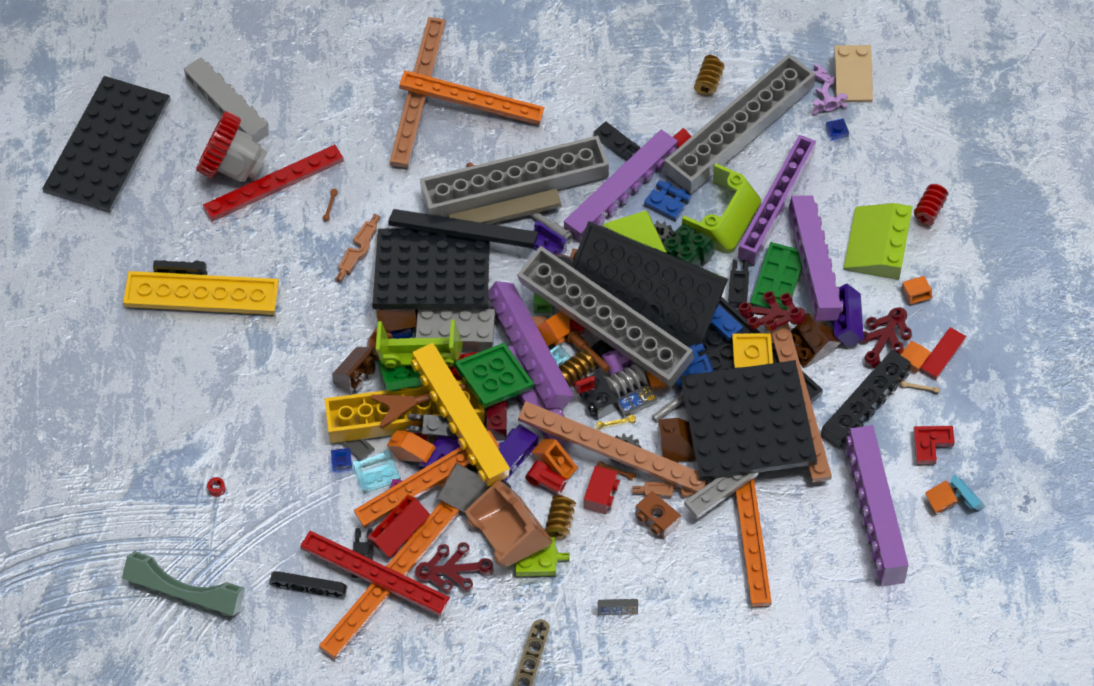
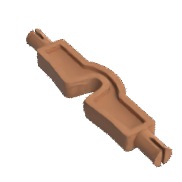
[335,214,381,283]
[632,481,709,499]

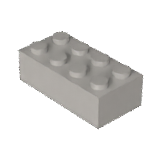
[416,309,495,353]

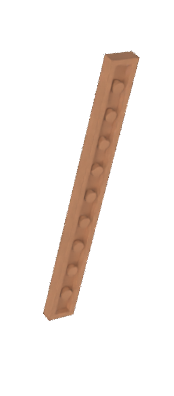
[390,17,446,168]
[770,317,832,483]
[518,401,706,493]

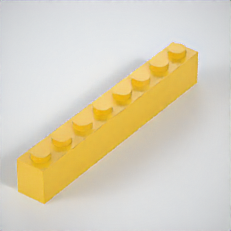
[410,343,510,487]

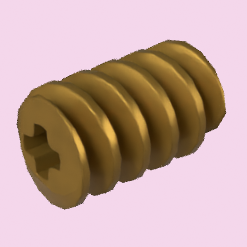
[694,54,725,94]
[558,348,596,387]
[545,495,576,540]

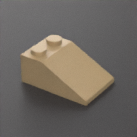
[833,45,873,102]

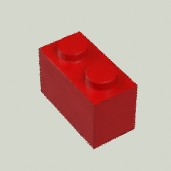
[583,466,620,514]

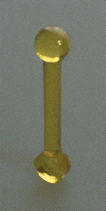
[596,415,636,429]

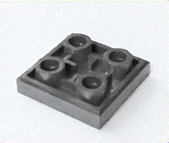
[436,462,488,512]

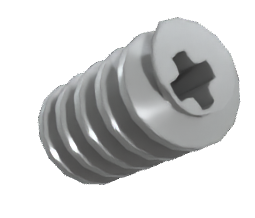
[605,364,647,398]

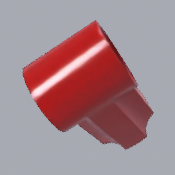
[525,460,567,495]

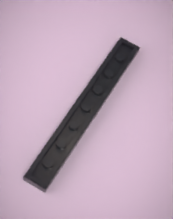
[388,209,538,249]

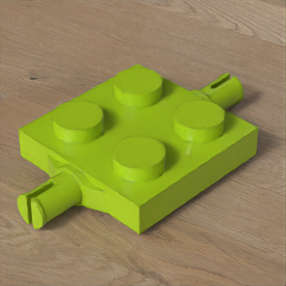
[514,537,570,577]

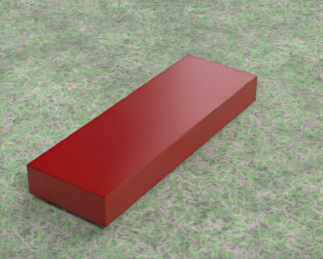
[920,327,967,380]

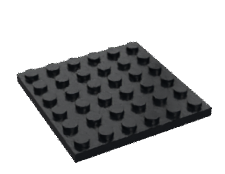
[372,228,490,309]
[680,360,817,481]

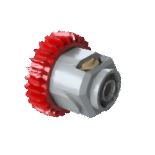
[196,111,267,183]

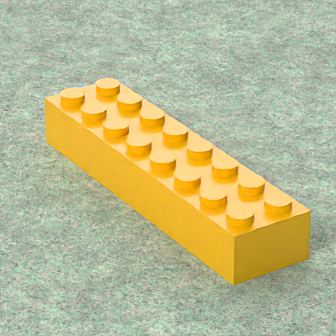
[324,380,485,443]

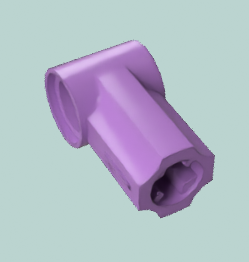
[602,350,634,374]

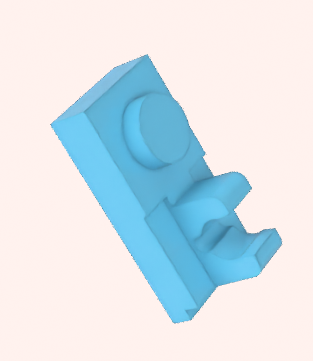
[950,474,985,511]

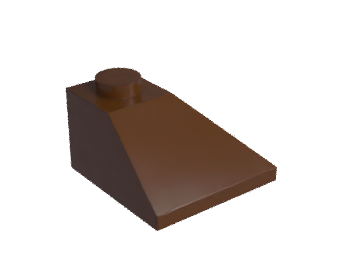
[657,417,696,463]

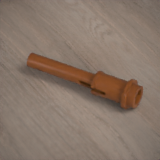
[566,330,610,373]

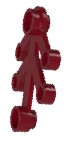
[738,291,806,331]
[859,307,912,368]
[415,542,493,594]

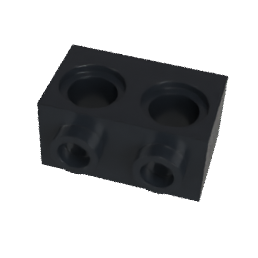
[579,371,619,420]

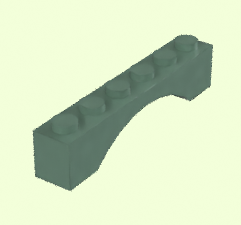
[122,551,245,616]

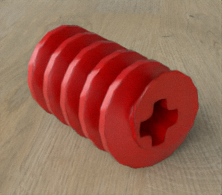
[914,184,949,226]

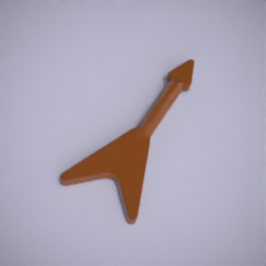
[371,384,466,429]

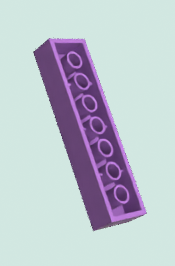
[844,425,909,587]

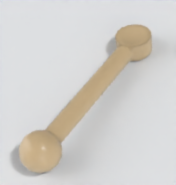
[900,380,940,392]

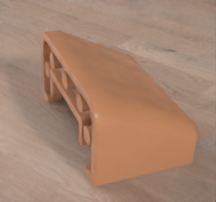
[464,479,553,567]

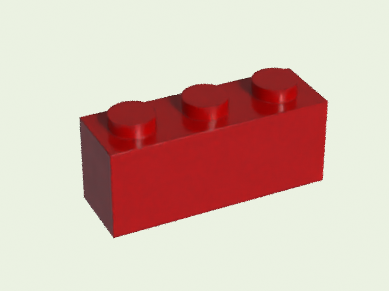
[367,495,430,558]

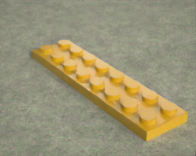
[123,271,279,315]

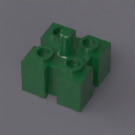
[663,223,715,267]

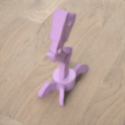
[811,64,848,116]

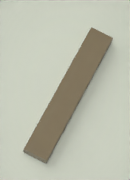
[449,189,562,224]

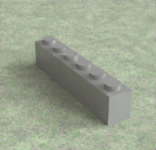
[184,57,269,142]

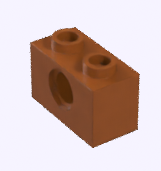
[635,491,681,539]

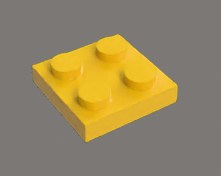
[732,333,773,368]

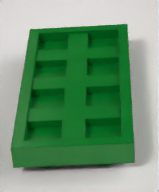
[750,242,802,310]

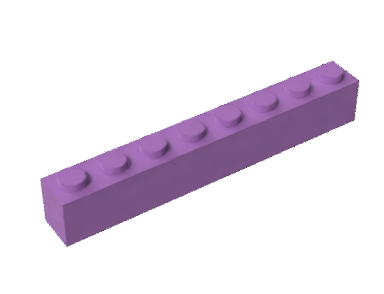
[564,129,678,243]
[738,135,816,265]
[788,195,843,321]
[488,281,574,409]

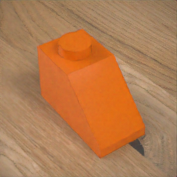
[537,311,570,347]
[387,430,436,463]
[531,439,578,480]

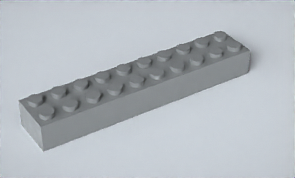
[664,54,816,194]
[420,136,609,217]
[517,246,694,388]

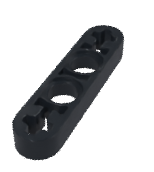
[269,571,348,599]

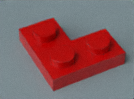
[913,426,955,464]

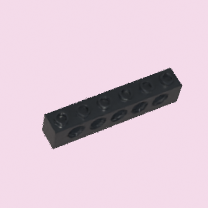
[821,349,911,449]

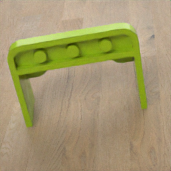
[682,163,761,254]
[376,320,463,368]

